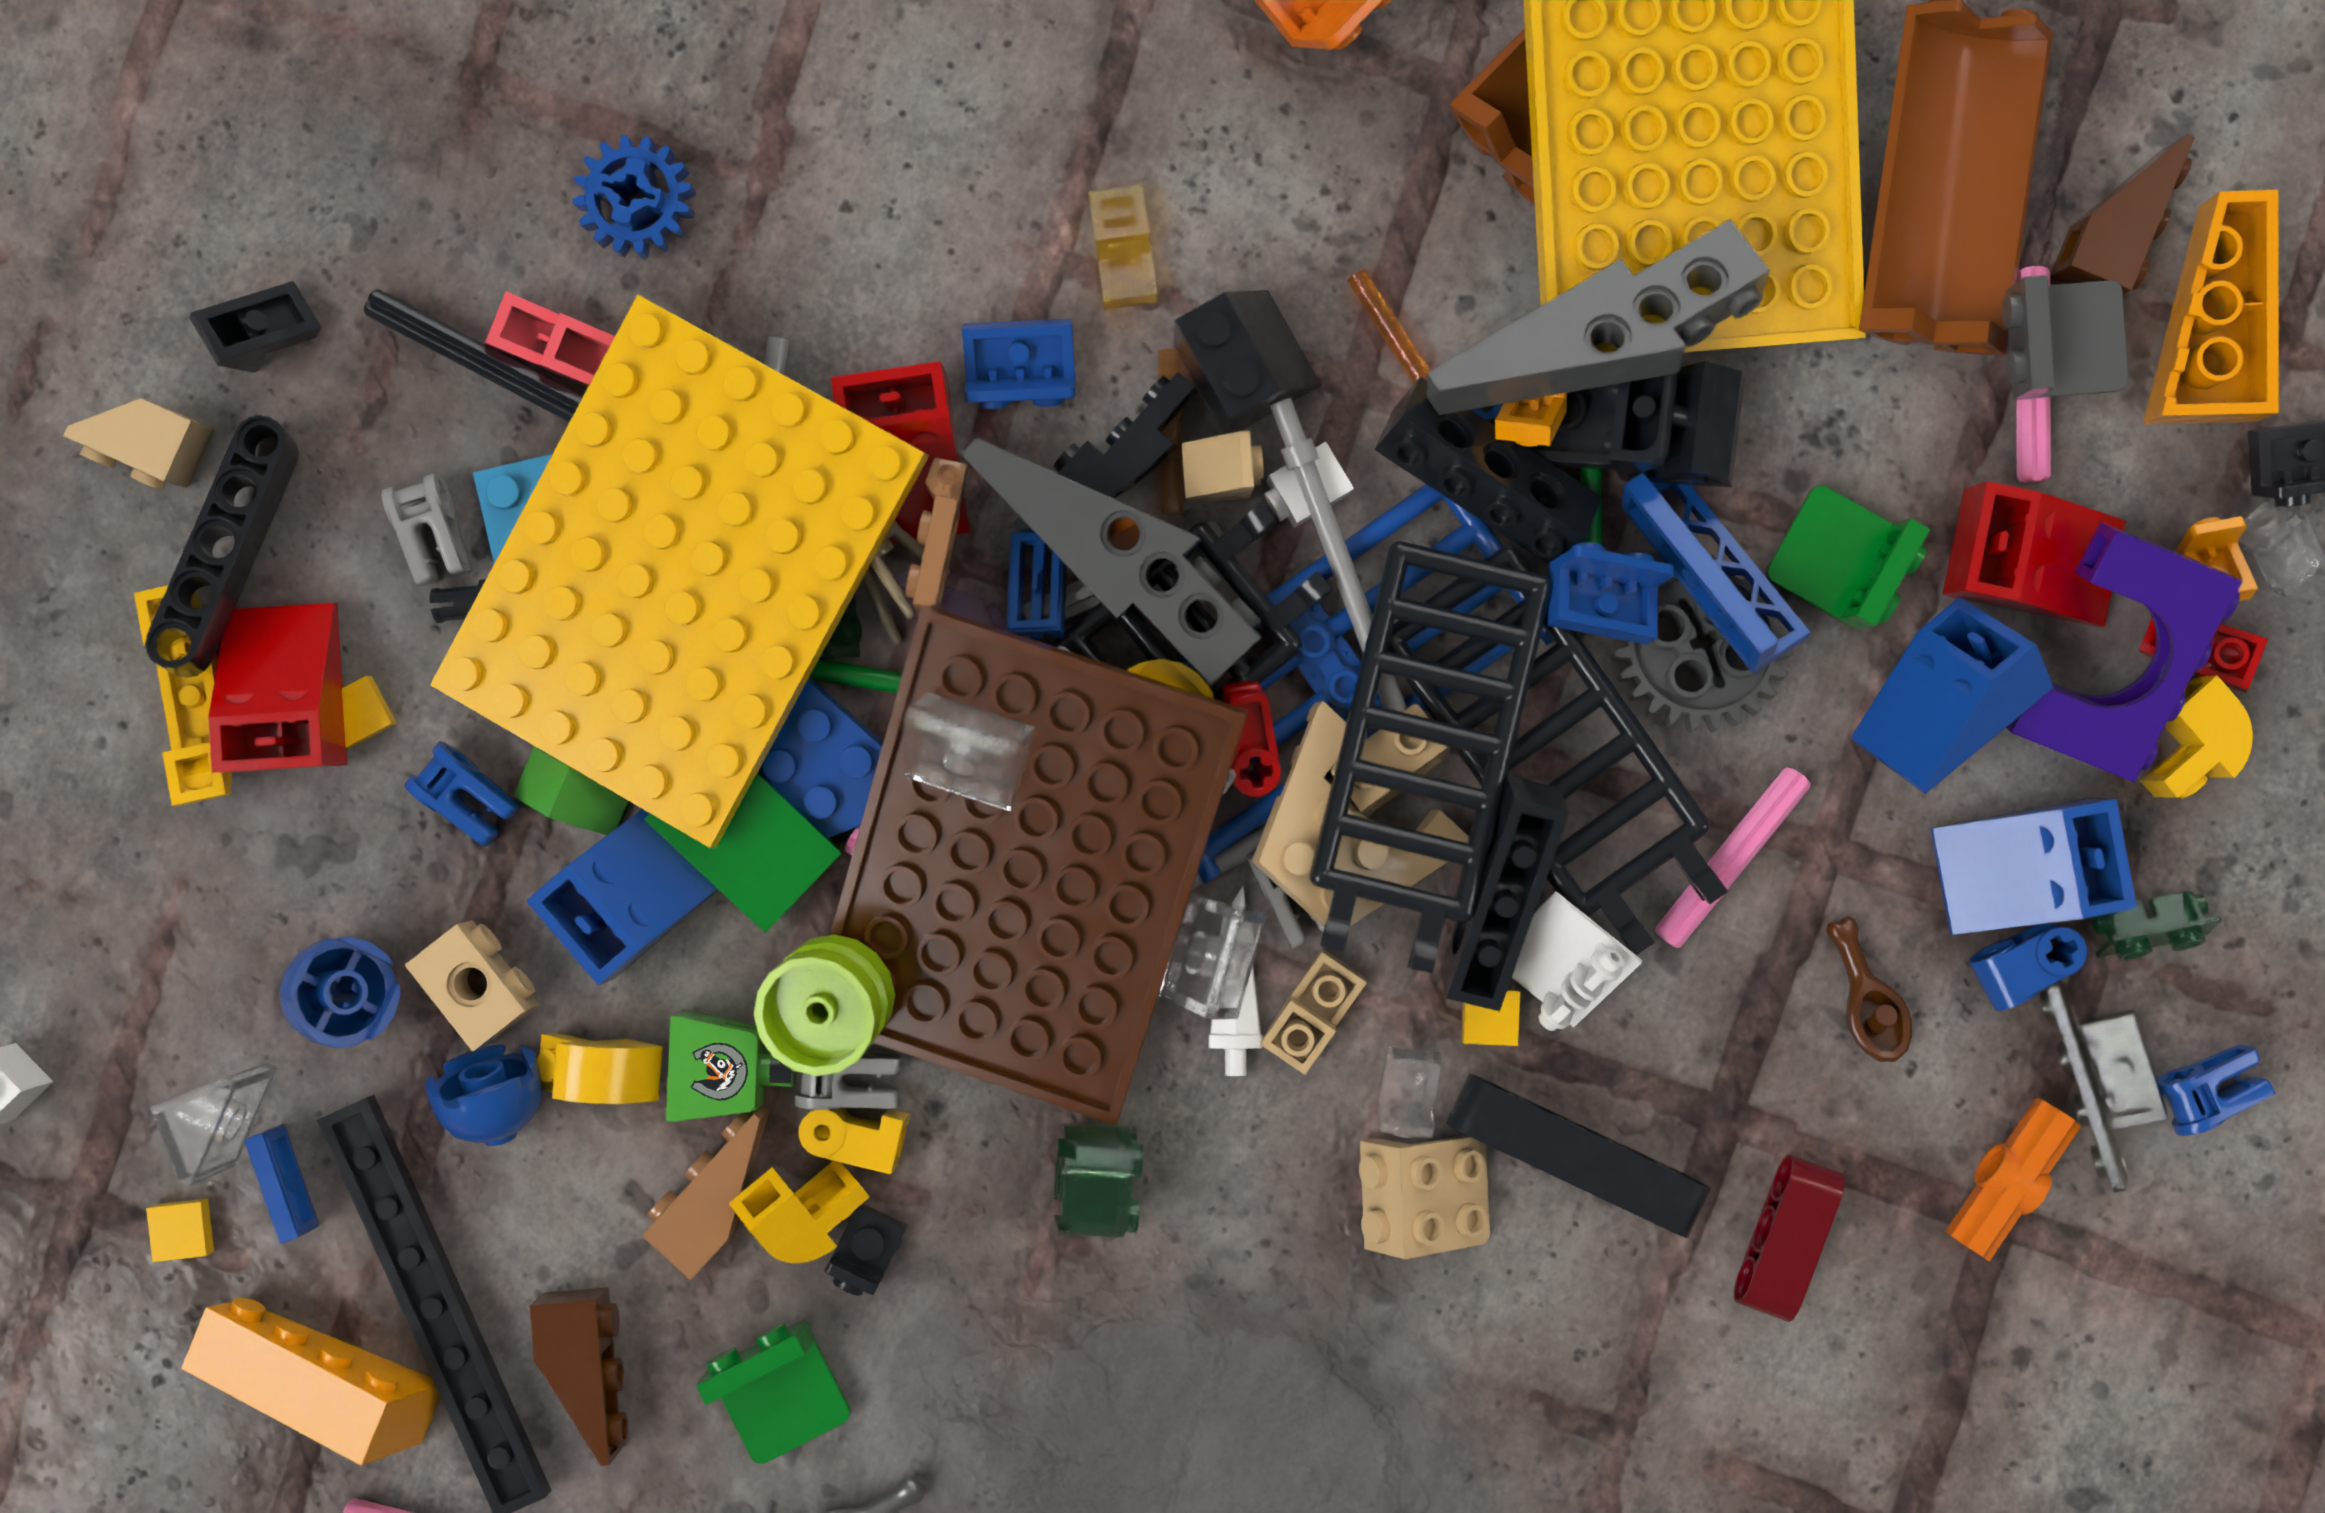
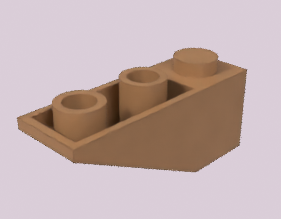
[642,1105,769,1280]

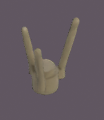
[862,520,950,644]

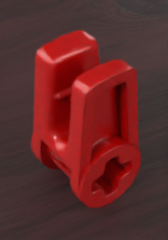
[1222,681,1281,797]

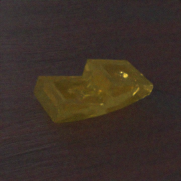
[1088,184,1158,309]

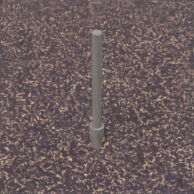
[1270,398,1407,712]

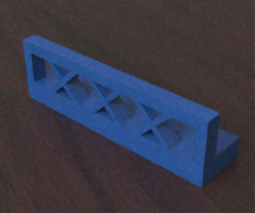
[1621,473,1811,674]

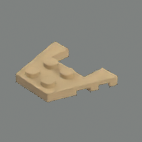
[1252,701,1469,927]

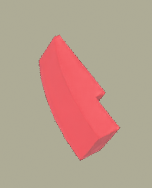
[485,291,615,387]

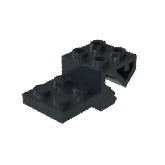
[1526,361,1745,487]

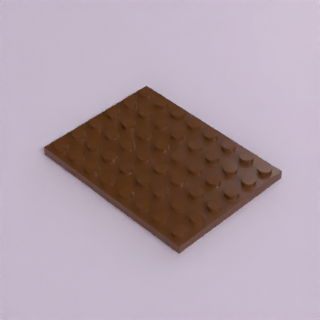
[830,605,1249,1126]

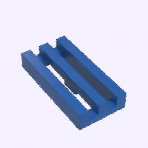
[1006,531,1067,639]
[244,1125,319,1244]

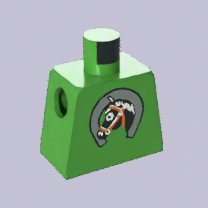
[666,1010,796,1122]

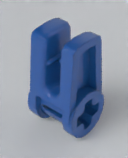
[404,741,522,846]
[2154,1045,2276,1136]

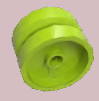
[754,934,895,1076]

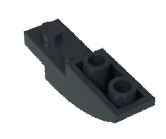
[1014,372,1198,531]

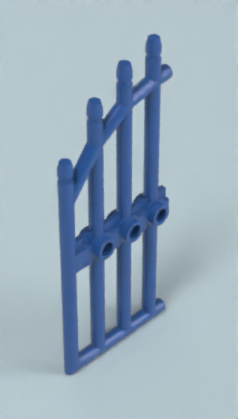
[1176,484,1555,884]

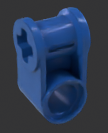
[1968,923,2087,1011]

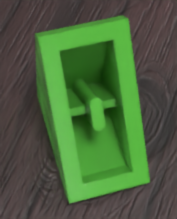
[513,746,630,835]

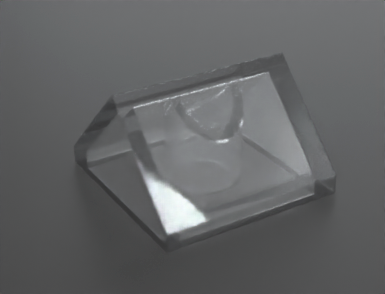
[904,692,1036,811]
[1159,892,1267,1020]
[150,1063,278,1186]

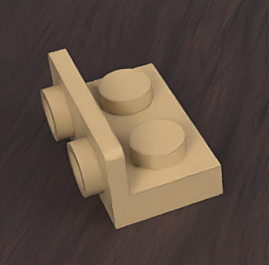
[1330,704,1450,818]

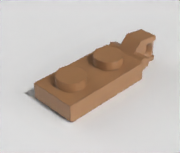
[906,458,968,616]

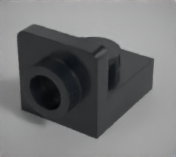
[824,1204,908,1296]

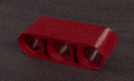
[1734,1154,1845,1322]

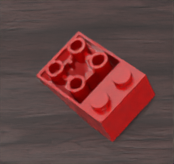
[830,361,971,545]
[1942,481,2126,628]
[208,602,348,773]

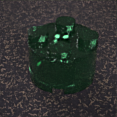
[1054,1123,1143,1238]

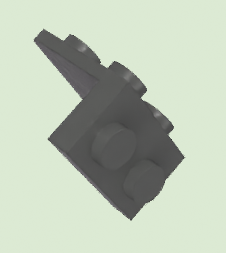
[2002,275,2129,400]

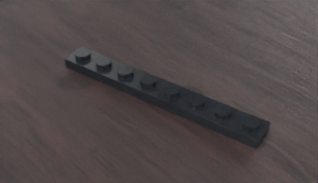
[317,1095,552,1513]

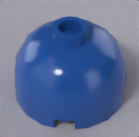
[279,937,401,1048]
[425,1044,543,1146]

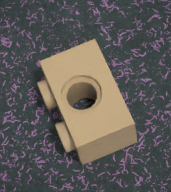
[405,920,539,1052]

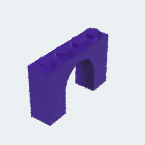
[2006,522,2243,783]

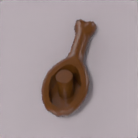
[1826,916,1912,1062]

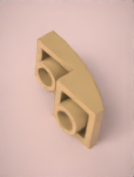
[1260,948,1367,1075]

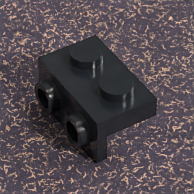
[2248,419,2325,507]

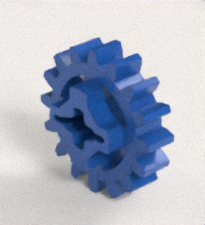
[572,135,696,259]

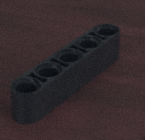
[145,415,299,678]
[1446,1073,1711,1238]

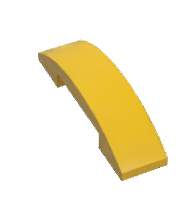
[134,585,232,807]

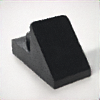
[189,281,321,373]

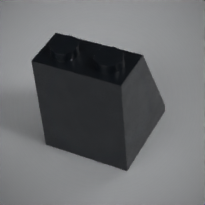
[1174,290,1321,434]

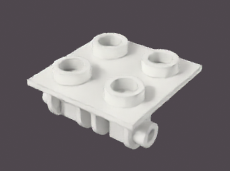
[1512,891,1642,1031]

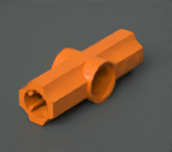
[1945,1097,2081,1262]

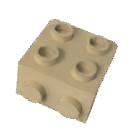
[1359,1135,1490,1259]

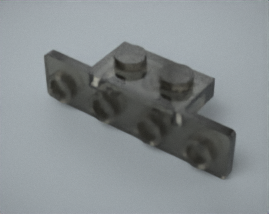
[2040,978,2168,1193]

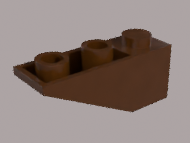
[2050,134,2195,294]
[529,1287,628,1466]

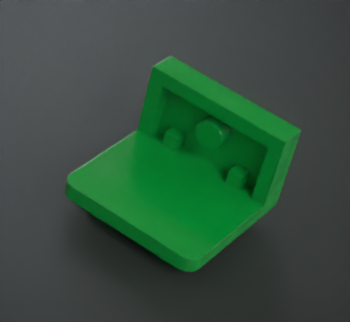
[1765,485,1930,630]
[696,1319,851,1464]

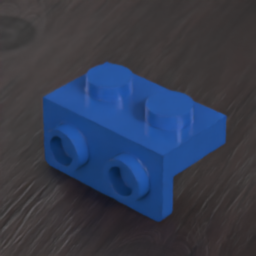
[962,319,1076,409]
[1548,542,1674,645]

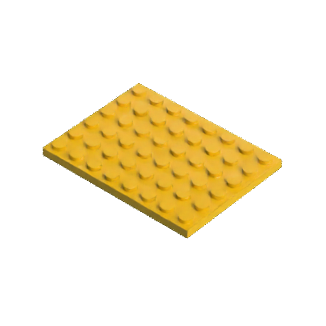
[1523,0,1866,353]
[430,294,929,848]

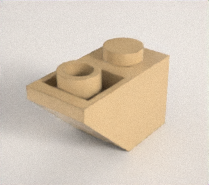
[63,398,214,490]
[1181,431,1263,504]

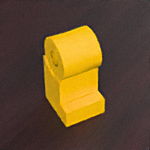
[798,1107,910,1174]

